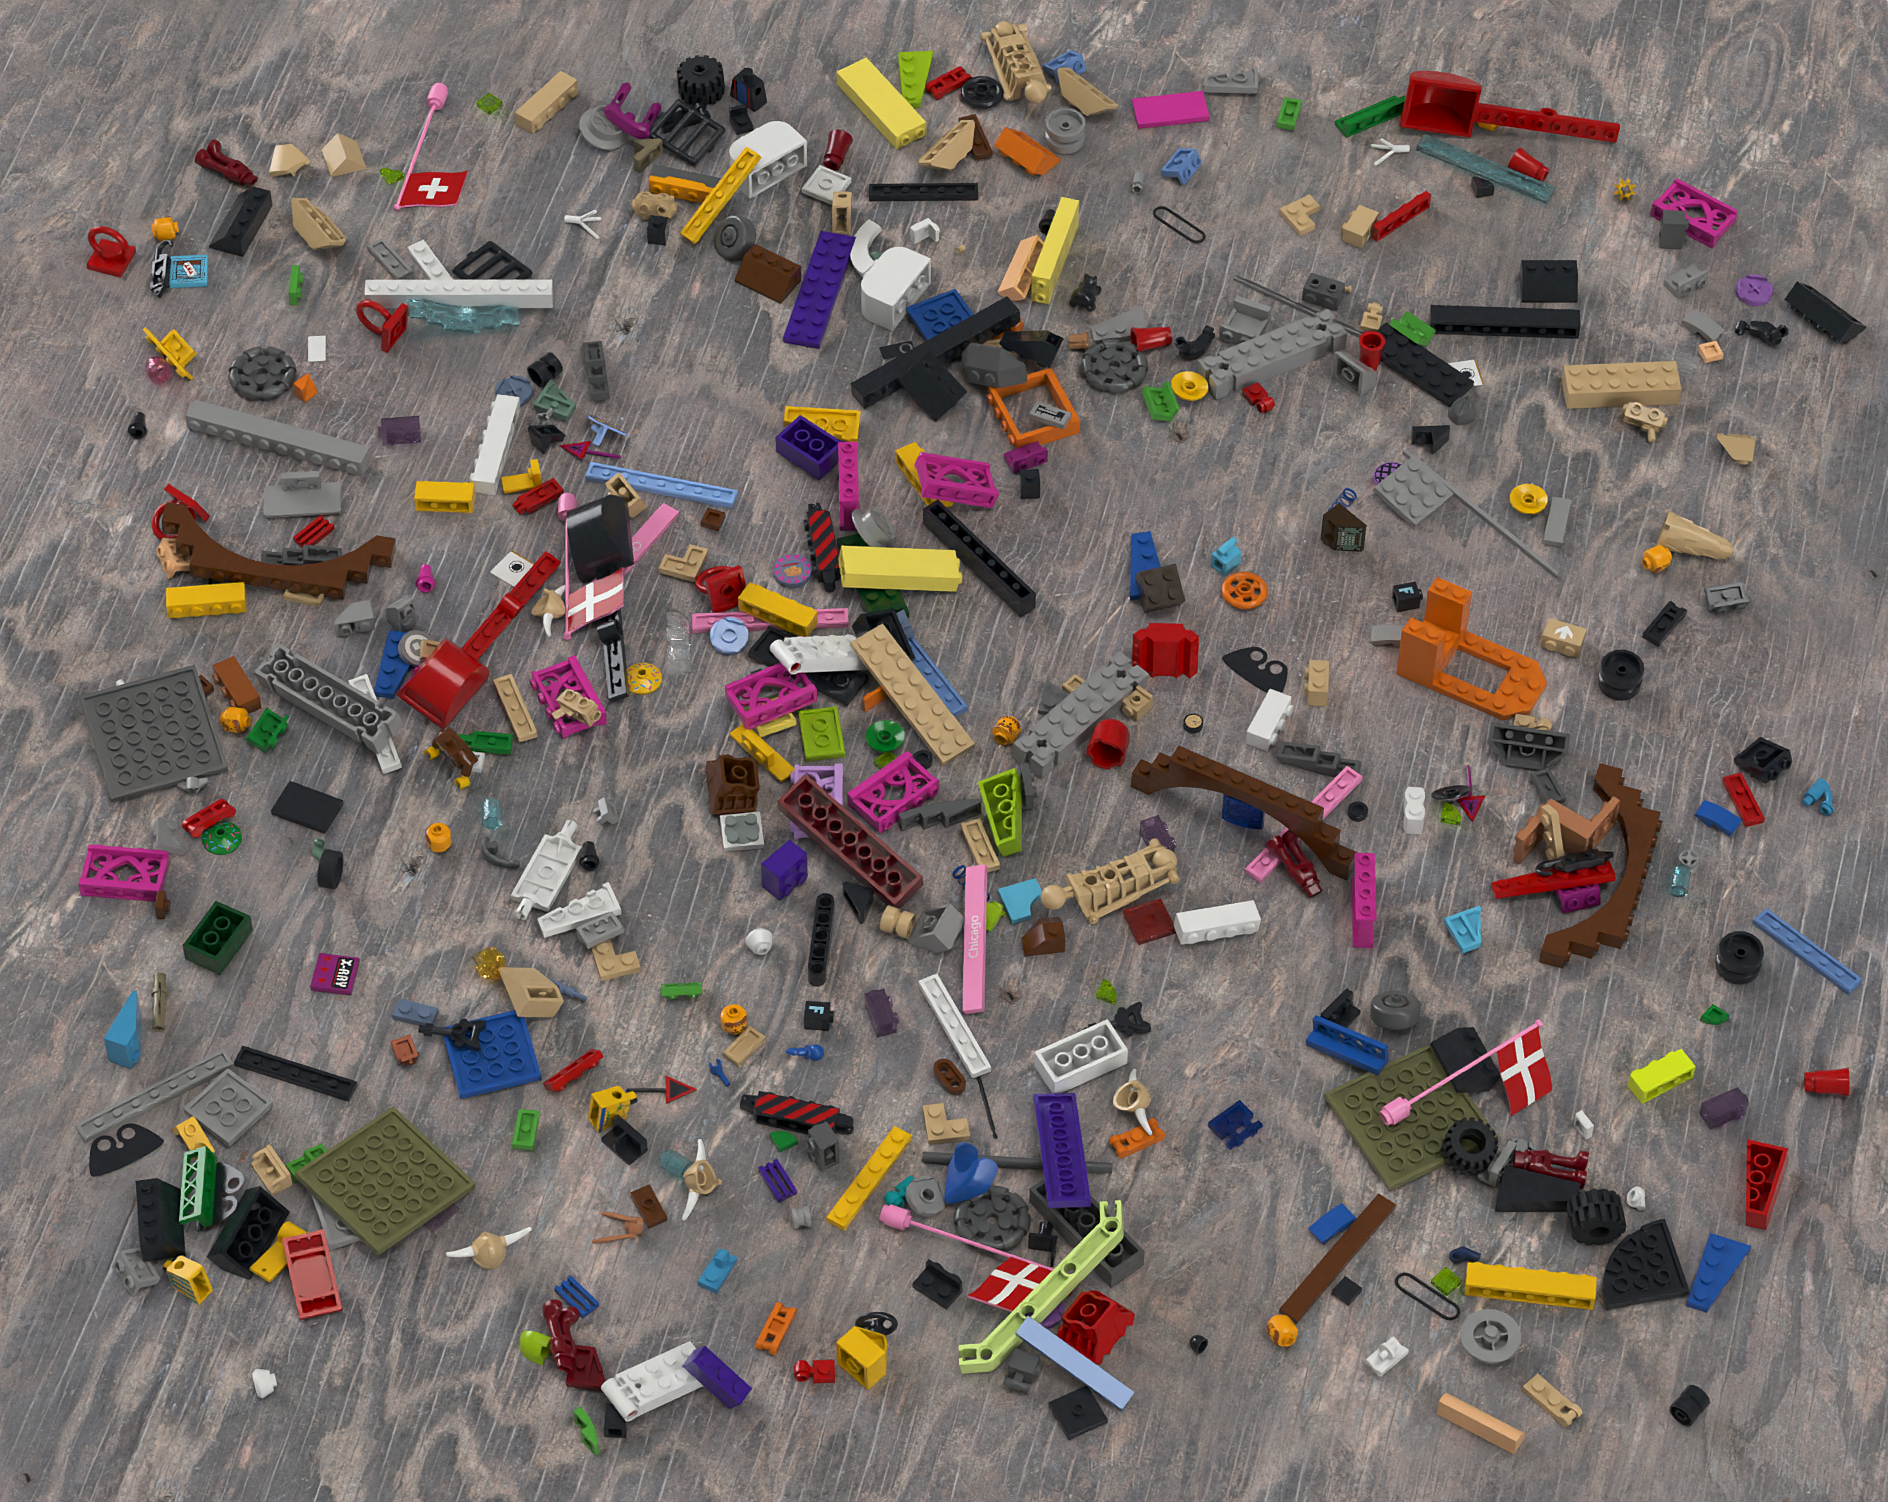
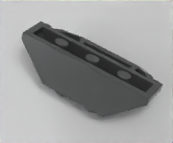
[961,342,1028,388]
[1488,722,1570,770]

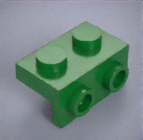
[245,708,289,753]

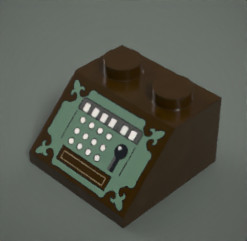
[1321,503,1367,552]

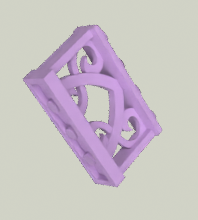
[790,764,843,839]

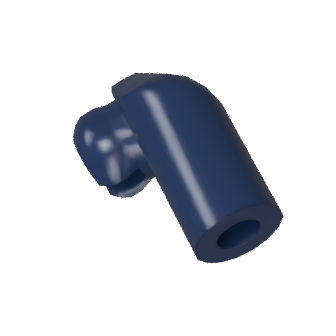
[1449,1246,1481,1263]

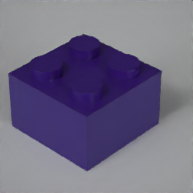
[761,840,808,901]

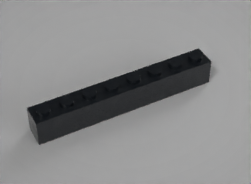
[1429,305,1581,339]
[923,500,1036,617]

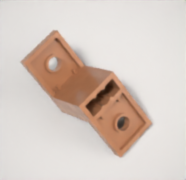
[1513,796,1620,864]

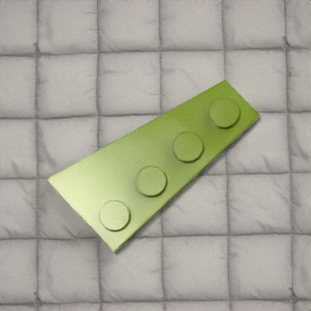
[898,51,934,108]

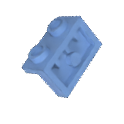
[1042,50,1086,85]
[1161,148,1202,185]

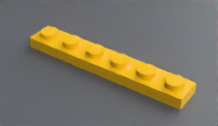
[680,146,762,244]
[826,1126,912,1231]

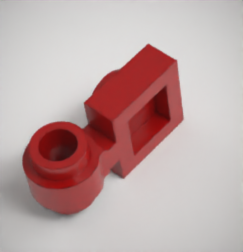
[1242,382,1275,413]
[793,1360,835,1383]

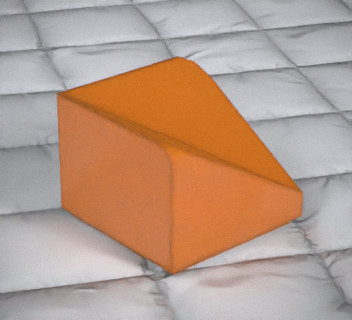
[293,373,318,403]

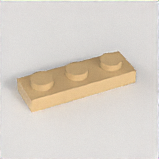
[1541,804,1564,860]
[961,818,1000,873]

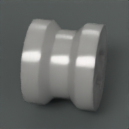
[1677,850,1699,875]
[791,1206,811,1229]

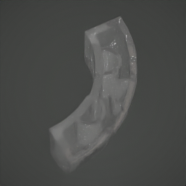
[666,610,692,675]

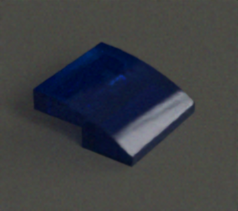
[1222,794,1265,830]

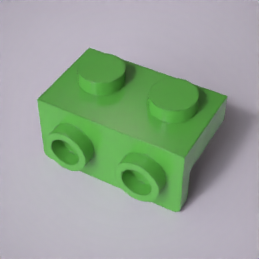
[1141,382,1179,421]

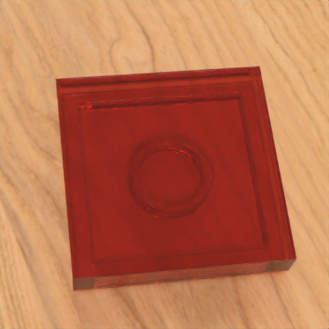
[1123,898,1176,945]

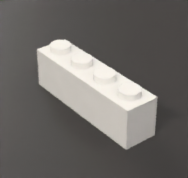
[1174,900,1261,945]

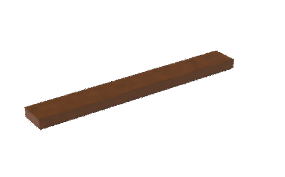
[1279,1193,1396,1324]

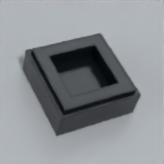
[1332,1276,1362,1306]

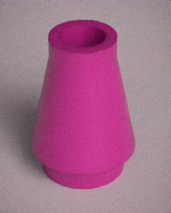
[416,564,435,592]

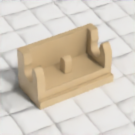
[251,1144,292,1196]

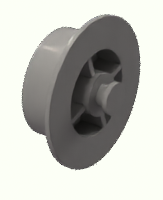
[579,105,628,150]
[852,507,895,548]
[1460,1309,1521,1364]

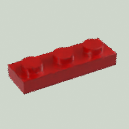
[543,1049,604,1092]

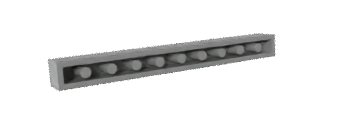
[185,399,371,476]

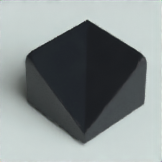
[1471,176,1495,198]

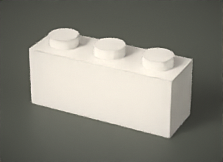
[1246,689,1293,752]

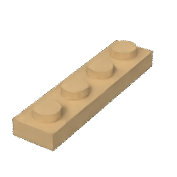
[493,674,538,743]

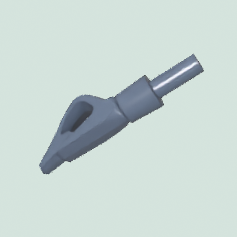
[548,978,587,1001]

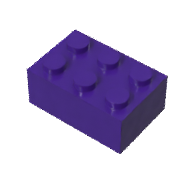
[775,415,842,480]

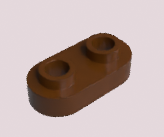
[933,1059,966,1095]

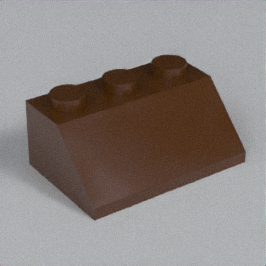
[735,244,801,304]

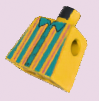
[163,1255,213,1305]

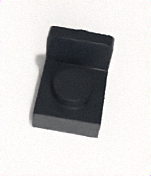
[729,104,754,135]

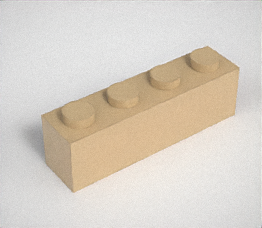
[515,71,578,134]

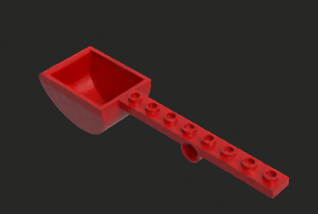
[1399,71,1620,143]
[396,551,561,730]

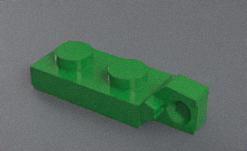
[458,731,513,755]

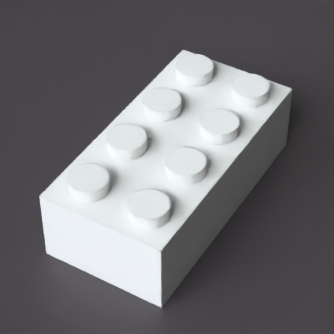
[1034,1019,1128,1093]

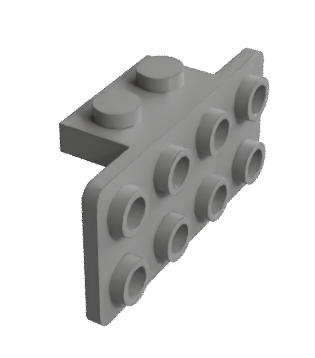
[264,471,341,518]

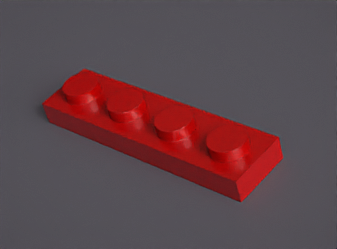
[1372,191,1431,242]

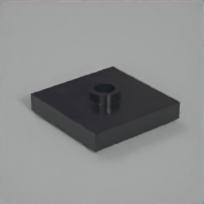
[1049,1386,1108,1440]

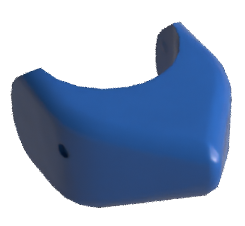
[944,1142,998,1205]

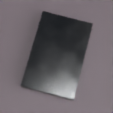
[271,781,344,834]

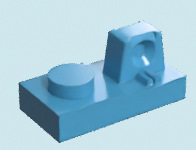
[698,1248,737,1294]

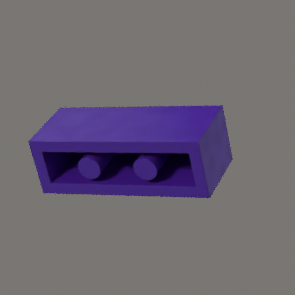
[682,1345,752,1409]

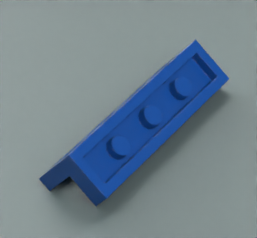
[1306,1015,1389,1075]

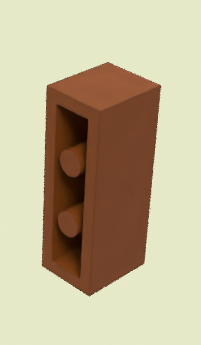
[212,656,262,714]

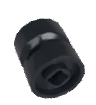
[527,352,563,387]
[1669,1385,1710,1426]

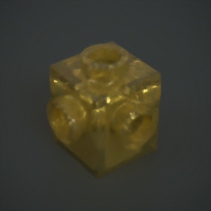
[472,946,506,980]

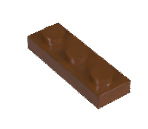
[958,114,993,160]

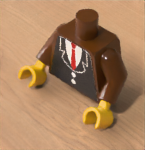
[423,727,478,790]

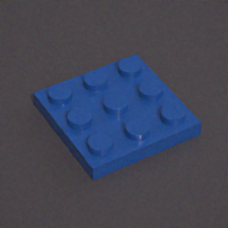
[906,289,974,341]

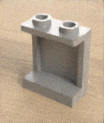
[1219,296,1271,345]

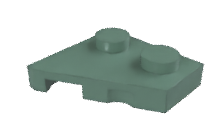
[533,379,576,421]

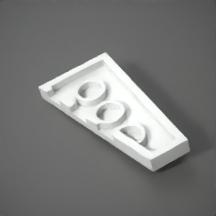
[537,882,622,938]

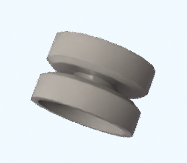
[1045,108,1085,154]

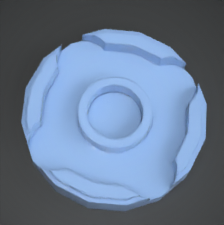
[710,617,749,655]

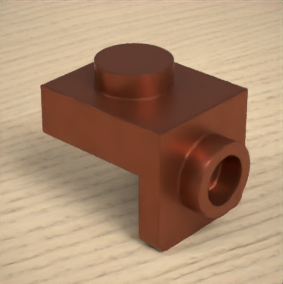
[390,1034,420,1067]

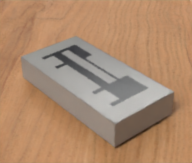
[1029,401,1072,430]

